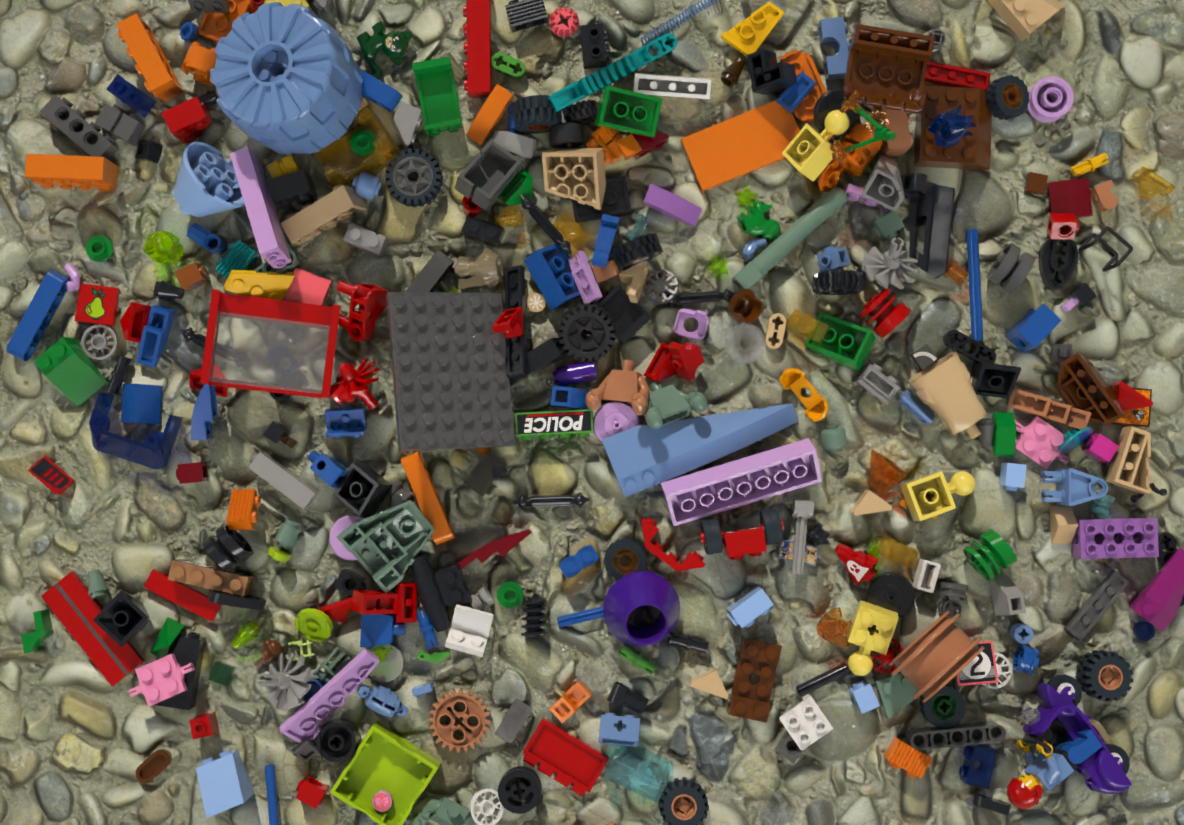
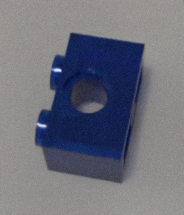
[106,74,156,118]
[959,744,997,789]

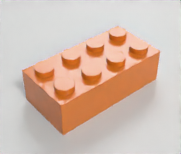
[116,13,184,102]
[25,154,118,191]

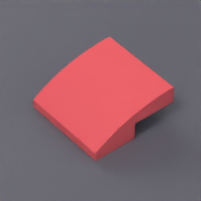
[283,268,332,306]

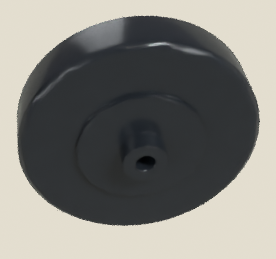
[813,89,860,137]
[868,572,915,618]

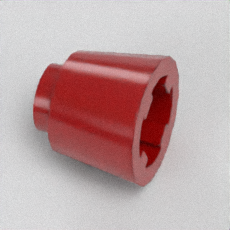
[462,196,482,217]

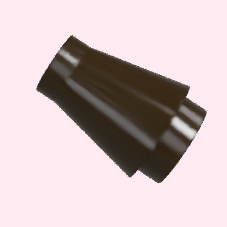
[721,58,745,87]

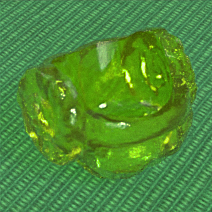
[143,231,184,265]

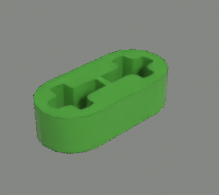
[491,52,526,80]

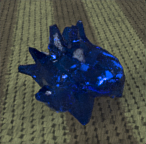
[927,104,977,147]

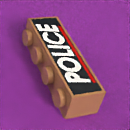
[168,559,254,596]

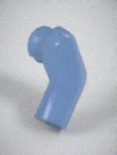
[742,238,767,260]

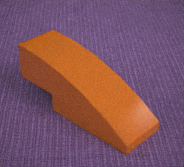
[466,84,514,147]

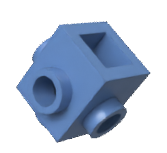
[817,246,850,272]

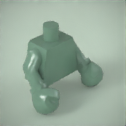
[643,382,708,429]
[410,797,475,825]

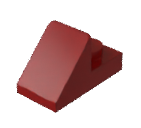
[492,306,523,338]

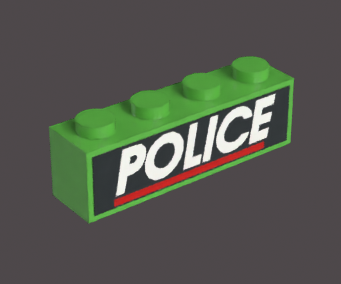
[515,409,593,440]

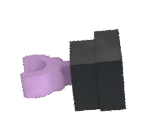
[1060,283,1097,312]

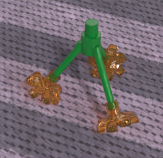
[830,90,896,165]

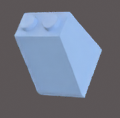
[196,749,255,818]

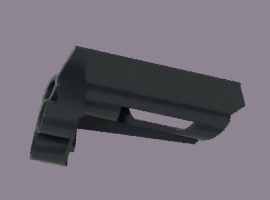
[900,173,955,279]

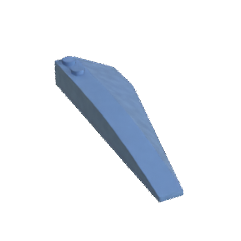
[602,403,799,497]

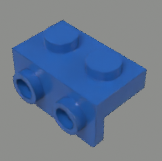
[325,406,367,439]

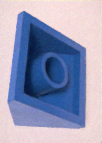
[121,384,162,424]

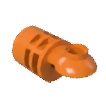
[815,123,884,192]

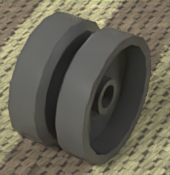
[986,243,1035,293]

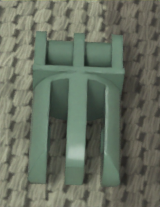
[313,646,351,683]

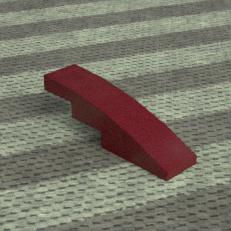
[457,529,532,570]

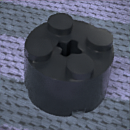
[316,718,360,763]

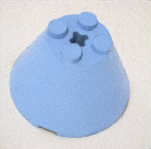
[172,142,245,217]

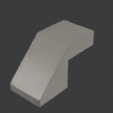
[492,130,536,159]

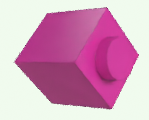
[1082,433,1119,463]

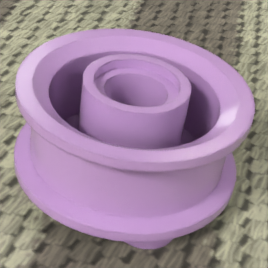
[1027,76,1074,123]

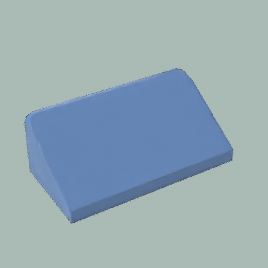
[897,390,934,425]

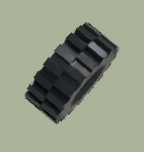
[612,233,663,270]

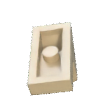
[619,261,648,304]

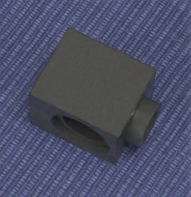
[775,730,802,764]

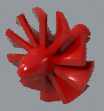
[330,359,381,410]

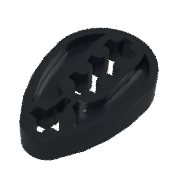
[1038,238,1078,291]
[207,589,267,610]

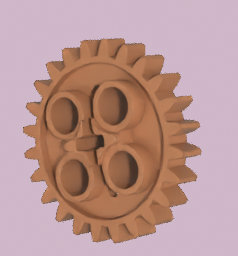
[428,687,492,753]

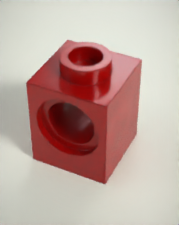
[1047,213,1079,239]
[189,712,219,740]
[295,776,329,809]

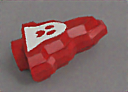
[834,544,878,586]

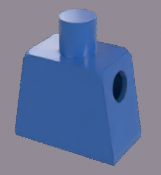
[308,450,348,488]
[360,614,406,648]

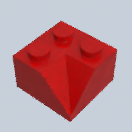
[161,96,212,144]

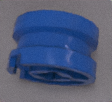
[1013,644,1039,675]

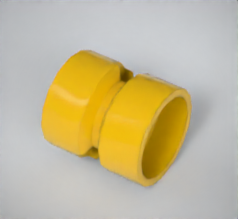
[267,155,301,179]

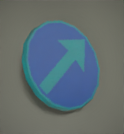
[1059,427,1093,454]

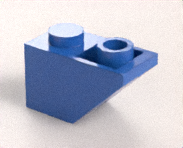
[551,386,590,409]

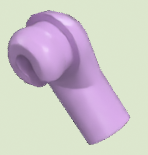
[64,263,80,292]

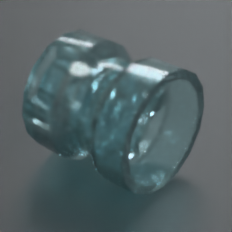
[1090,492,1116,517]

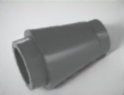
[976,418,995,447]

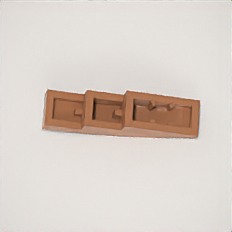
[1007,388,1092,430]

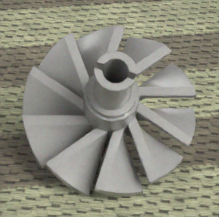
[862,237,919,289]
[257,652,311,710]

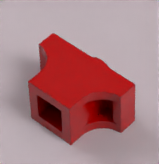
[667,342,704,382]

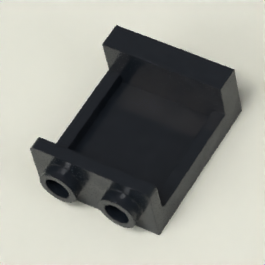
[594,285,651,345]

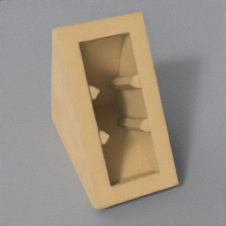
[849,490,892,516]
[1050,505,1078,544]
[689,668,728,699]

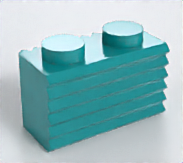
[215,240,261,278]

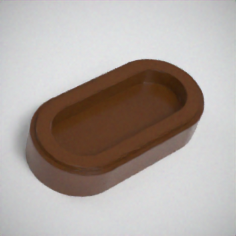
[136,749,172,783]

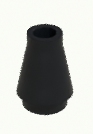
[154,280,184,300]

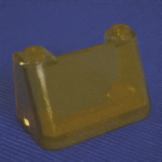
[311,104,400,188]

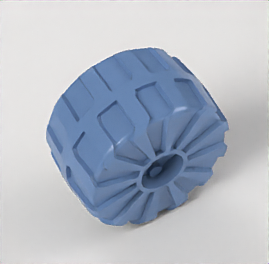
[210,2,363,155]

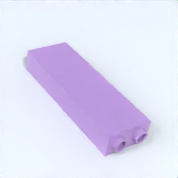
[230,147,292,269]

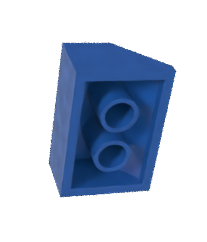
[524,244,581,311]

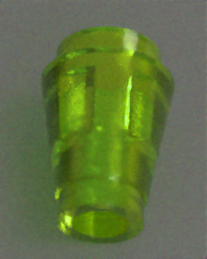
[231,621,260,650]

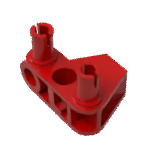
[337,280,389,342]

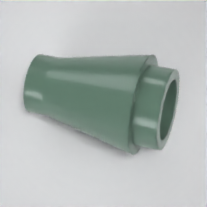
[88,569,109,600]

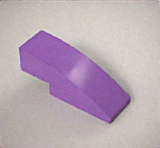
[643,184,702,227]

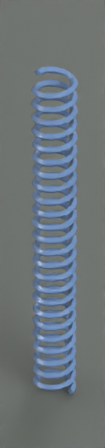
[641,0,718,46]

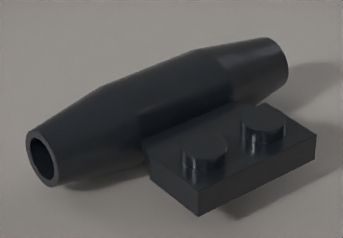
[411,554,472,632]

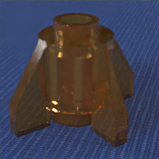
[816,607,852,647]

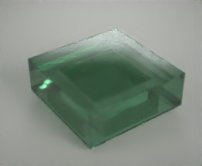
[208,660,235,686]

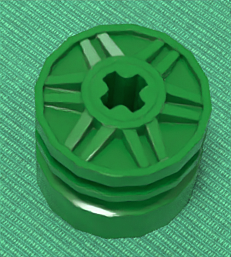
[963,529,1017,581]

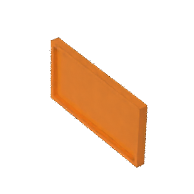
[680,100,800,192]

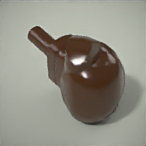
[254,639,283,667]

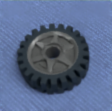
[385,149,443,208]

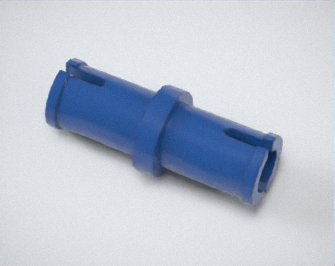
[417,609,439,649]

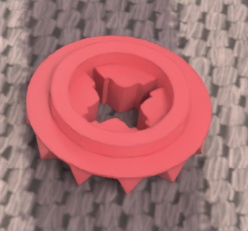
[549,6,579,37]

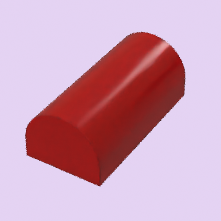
[396,583,417,623]

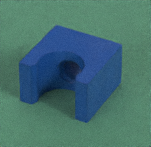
[1005,304,1062,352]

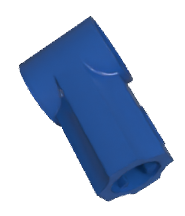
[186,222,227,255]

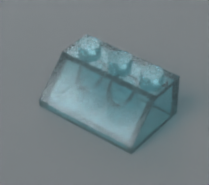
[604,745,673,803]

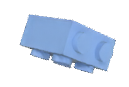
[726,585,774,628]

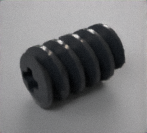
[521,596,546,637]

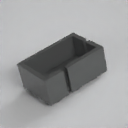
[455,139,522,211]

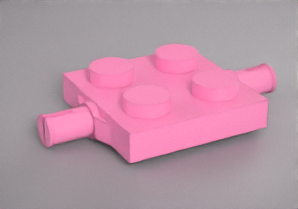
[1015,416,1070,469]
[129,654,195,707]

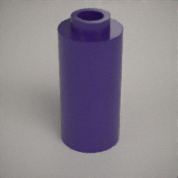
[553,360,597,386]

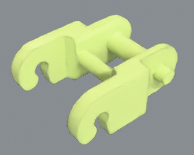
[288,640,315,661]

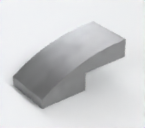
[494,698,532,744]

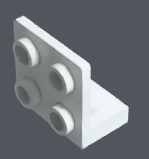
[445,604,494,657]
[779,694,833,750]

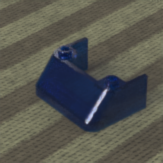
[89,392,183,469]

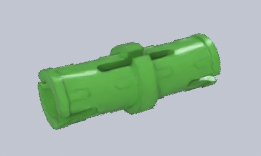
[618,644,657,675]

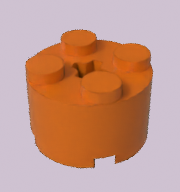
[181,42,217,86]

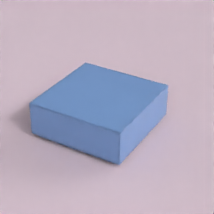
[412,681,435,697]

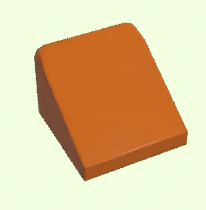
[616,134,642,160]

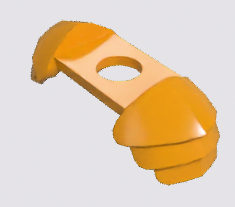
[779,368,828,422]

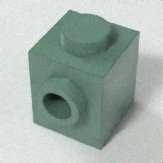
[871,211,905,241]

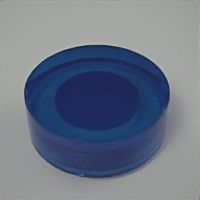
[1133,621,1155,641]

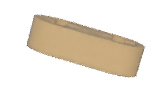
[764,313,786,350]

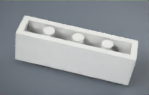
[633,73,712,99]

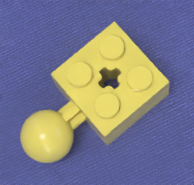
[781,110,850,182]
[900,471,976,521]
[848,600,899,676]

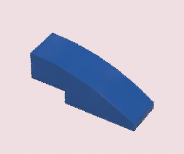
[136,304,176,368]
[191,384,218,440]

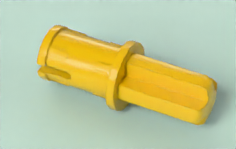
[1070,153,1109,177]

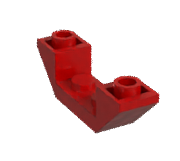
[641,517,706,571]

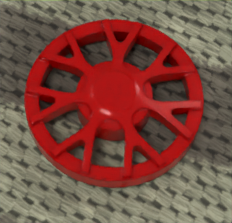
[870,638,903,674]

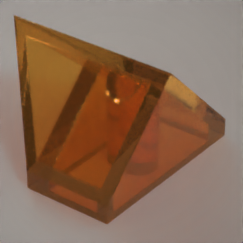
[867,449,907,497]

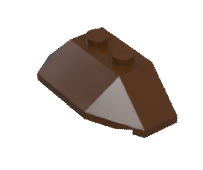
[1056,352,1124,426]

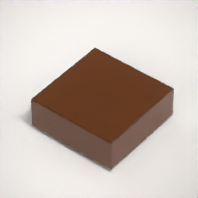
[1024,172,1048,195]

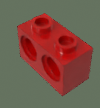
[351,590,399,614]

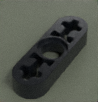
[943,330,996,364]

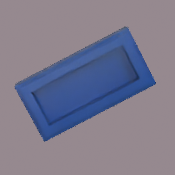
[776,72,817,114]

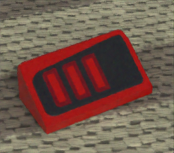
[28,456,75,495]

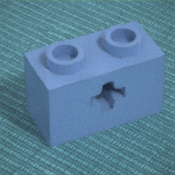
[598,713,640,747]

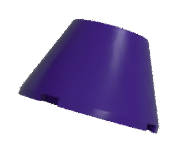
[603,571,680,646]

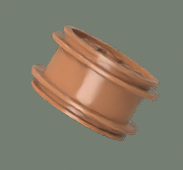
[888,610,985,703]

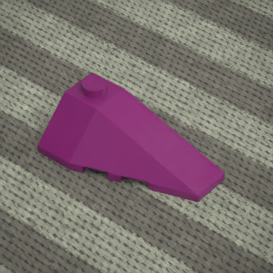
[1129,547,1184,632]

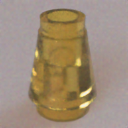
[494,209,523,228]

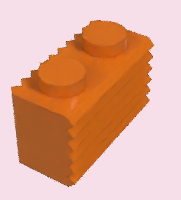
[226,488,261,530]
[884,736,933,779]

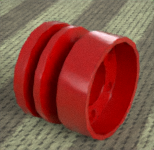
[858,287,911,339]

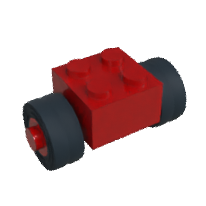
[699,509,784,560]

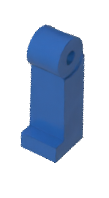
[592,214,620,268]

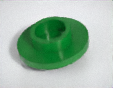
[350,130,377,156]
[86,235,113,262]
[497,581,524,609]

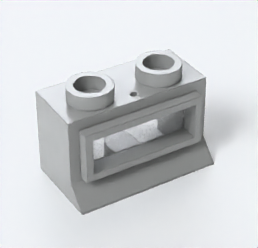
[853,364,900,407]

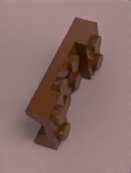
[727,636,782,723]

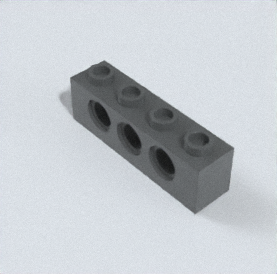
[40,95,119,160]

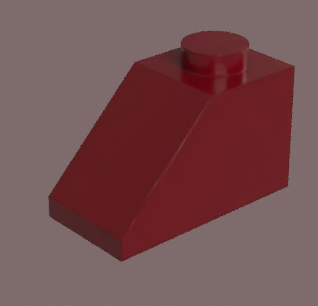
[625,131,669,160]

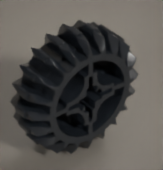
[812,270,865,295]

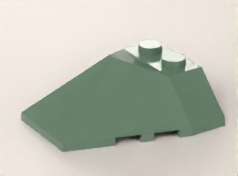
[337,500,435,593]

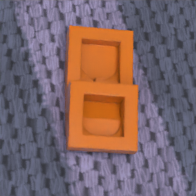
[549,680,592,723]

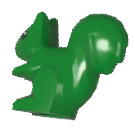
[736,201,781,240]

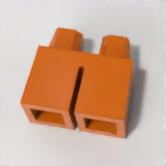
[585,127,623,166]

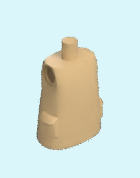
[909,352,986,439]

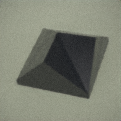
[93,591,150,647]

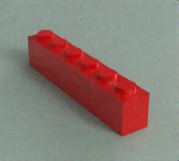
[463,0,492,98]

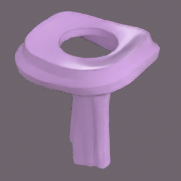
[674,308,709,340]

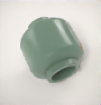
[821,423,847,453]

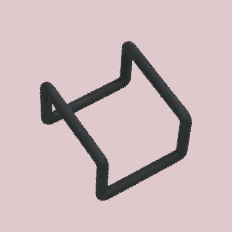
[1078,226,1133,272]

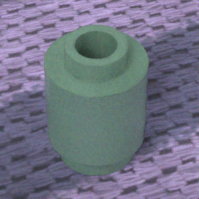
[275,518,301,549]

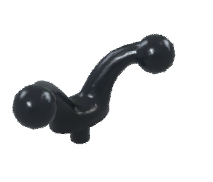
[1130,483,1167,502]

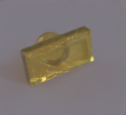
[1131,167,1175,199]
[553,212,592,251]
[786,309,829,344]
[875,535,919,569]

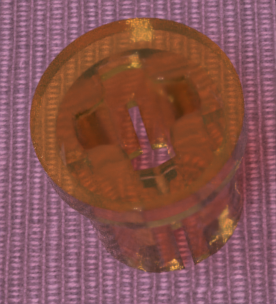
[943,260,969,285]

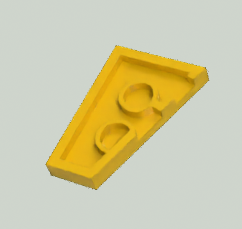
[720,1,785,57]
[224,270,295,300]

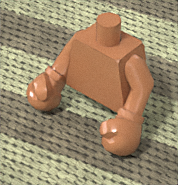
[585,360,650,415]

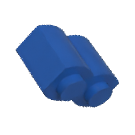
[559,544,599,578]

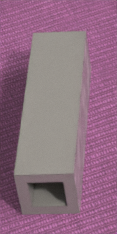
[248,452,320,509]

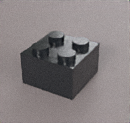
[334,463,392,517]

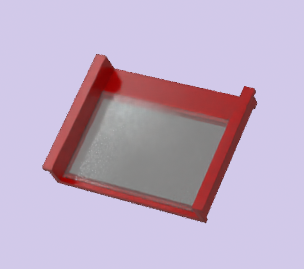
[200,289,340,399]

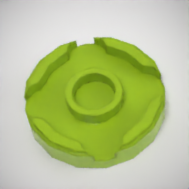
[294,608,333,642]

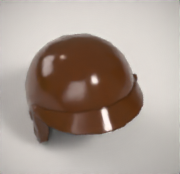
[728,289,763,324]

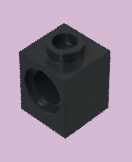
[334,569,367,596]

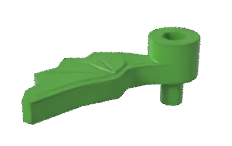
[417,650,450,663]

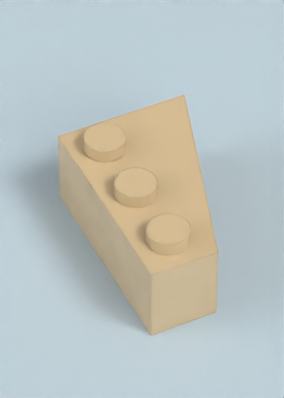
[1105,426,1151,494]

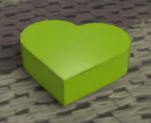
[267,546,292,562]

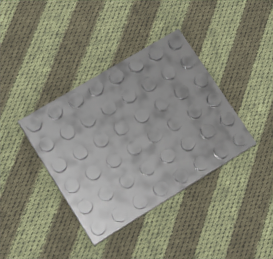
[386,292,515,451]

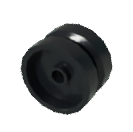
[203,523,254,573]

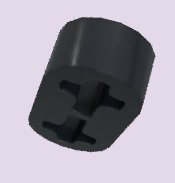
[972,793,1011,815]

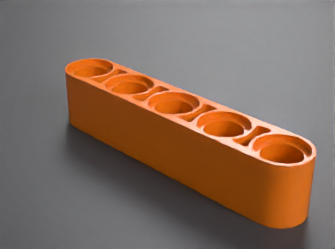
[401,451,455,545]

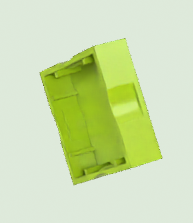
[329,721,441,825]

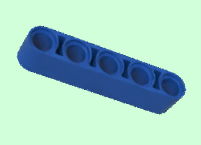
[361,70,403,112]
[6,270,71,362]

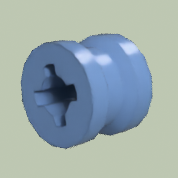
[1009,623,1034,644]

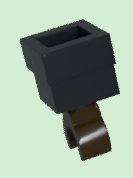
[263,420,297,448]

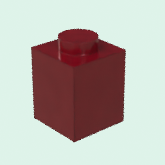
[176,462,208,484]

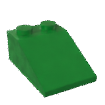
[595,85,662,138]
[804,312,876,372]
[34,337,108,406]

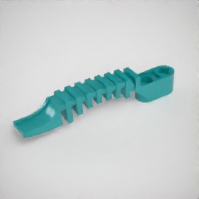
[548,33,677,113]

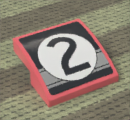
[956,641,998,686]

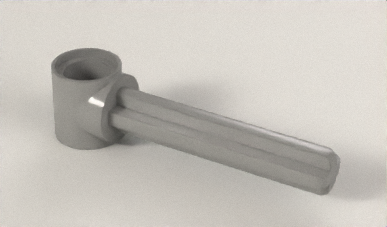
[792,499,814,576]

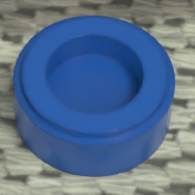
[180,22,199,43]

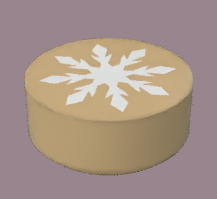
[527,293,546,313]

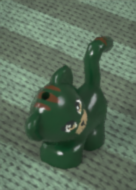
[357,21,412,80]

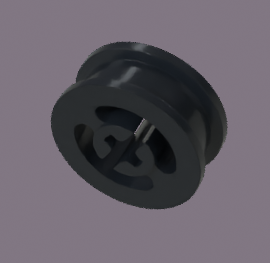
[498,766,542,814]

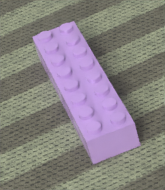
[661,438,822,526]

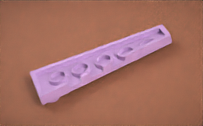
[279,648,380,743]

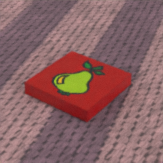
[74,283,120,326]

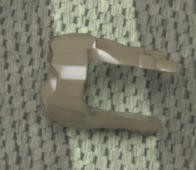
[455,248,503,291]

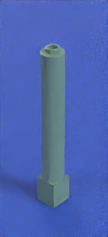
[731,187,847,290]

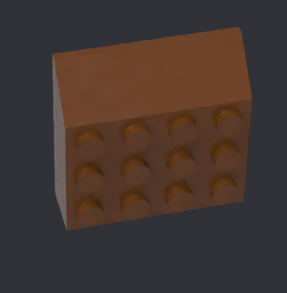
[914,85,992,171]

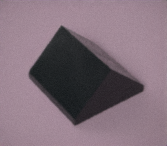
[972,363,1021,399]

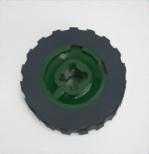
[919,684,966,729]

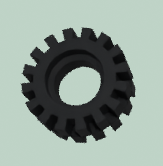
[563,100,598,125]

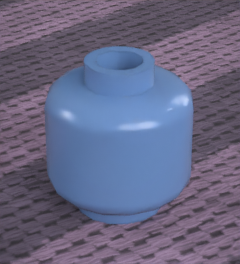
[352,172,381,200]

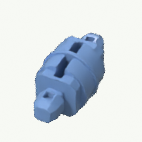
[357,684,408,718]

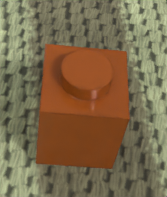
[175,262,209,292]

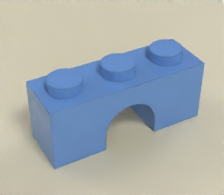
[817,16,850,81]

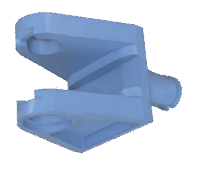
[1041,468,1108,506]

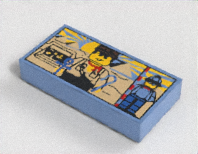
[777,540,819,566]

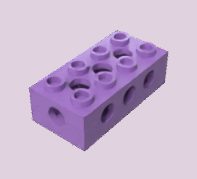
[1072,517,1159,559]

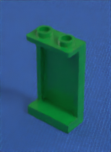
[412,57,463,136]

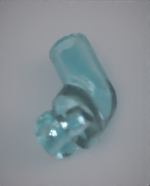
[626,214,647,241]

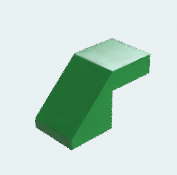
[992,412,1016,457]
[21,609,52,654]

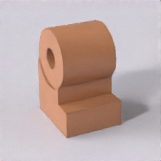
[1090,179,1118,213]
[591,260,622,285]

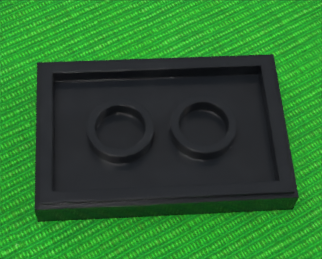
[572,176,631,223]

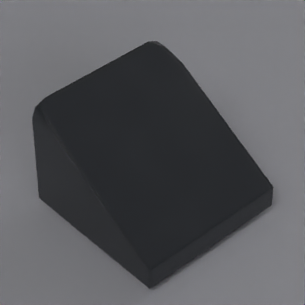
[135,140,163,163]

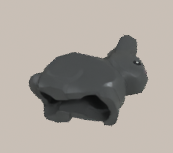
[388,480,415,509]

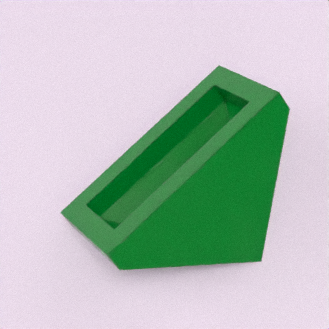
[497,170,533,205]
[150,617,185,658]

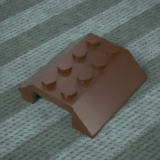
[843,24,935,114]

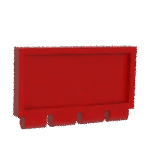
[522,717,609,796]

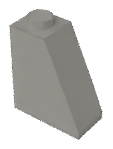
[861,154,905,212]

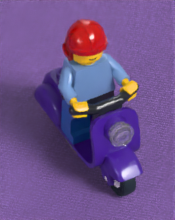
[1006,675,1132,809]

